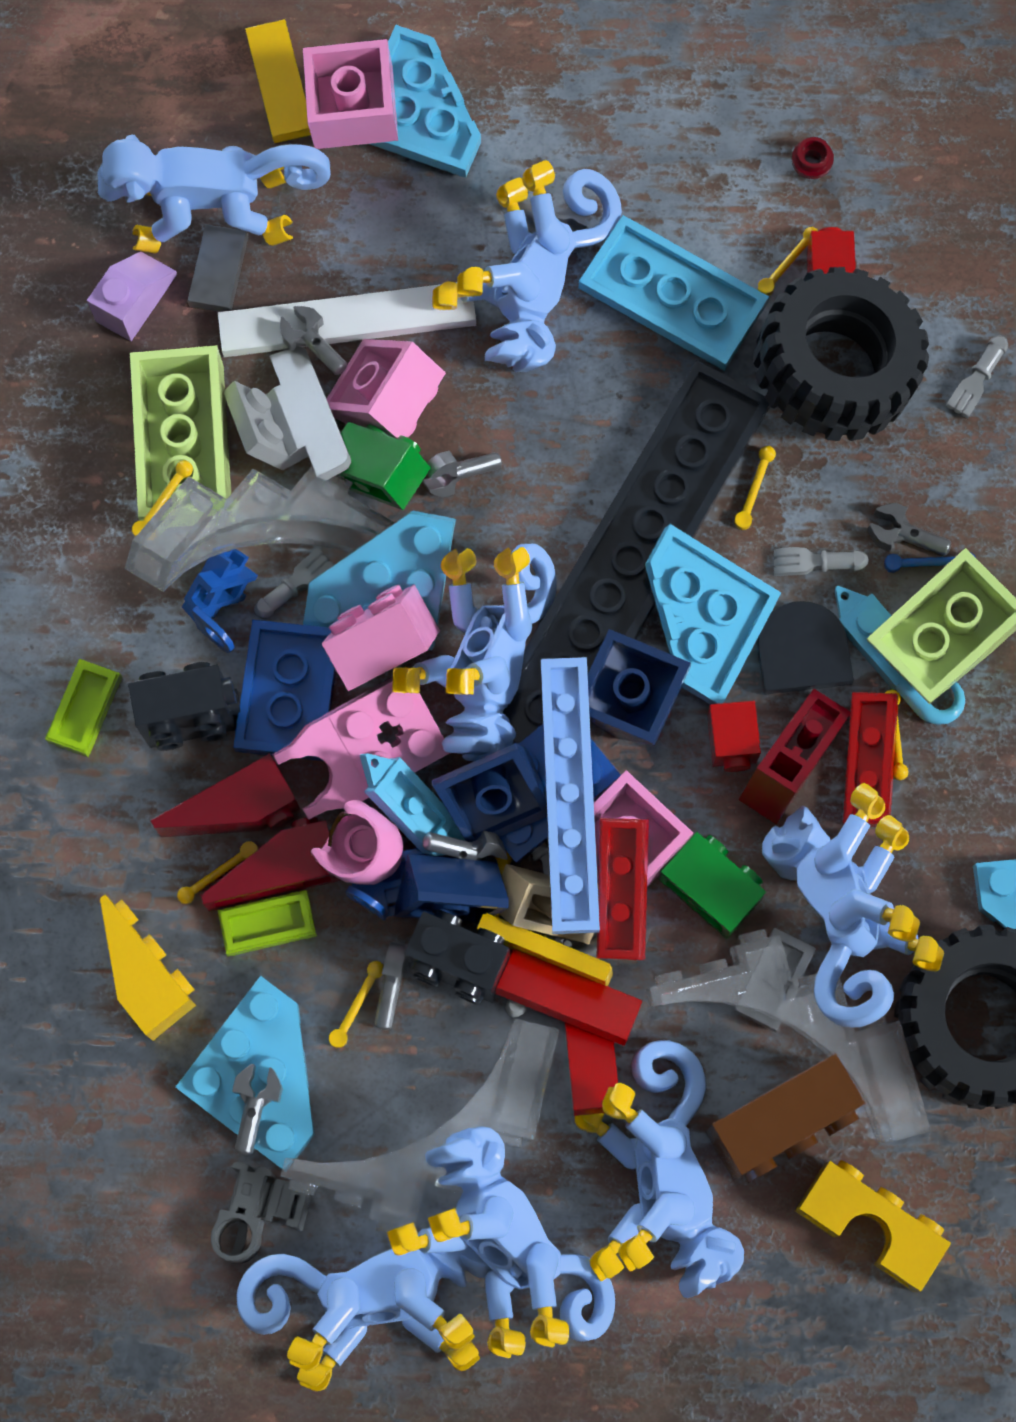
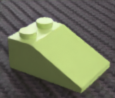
[867,548,1016,704]

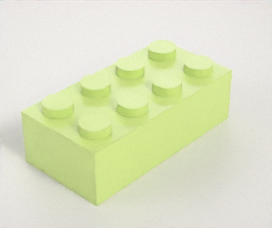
[130,345,233,534]

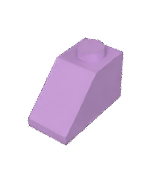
[87,251,177,341]

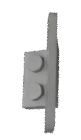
[223,346,351,481]

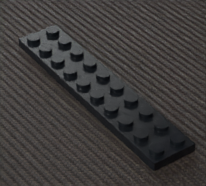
[503,360,771,744]

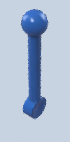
[884,552,976,573]

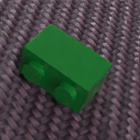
[332,422,431,510]
[659,832,766,939]

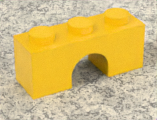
[795,1160,951,1292]

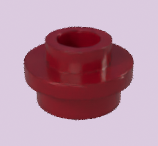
[791,137,834,179]

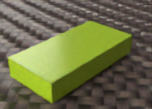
[45,659,123,758]
[217,890,317,957]

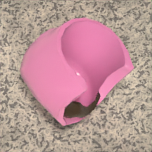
[311,800,403,885]

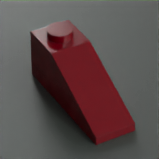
[739,689,851,825]
[150,754,300,837]
[201,817,341,912]

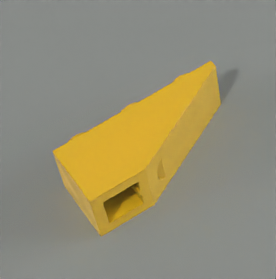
[100,895,196,1041]

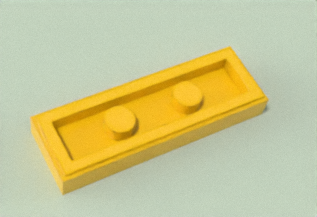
[245,19,311,143]
[477,913,613,986]

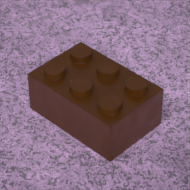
[705,1053,866,1183]

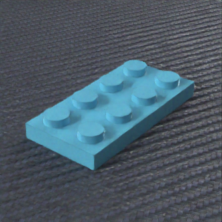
[578,215,769,371]

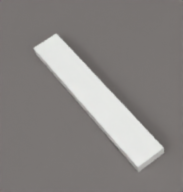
[218,282,476,357]

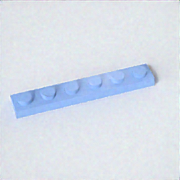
[541,657,600,934]

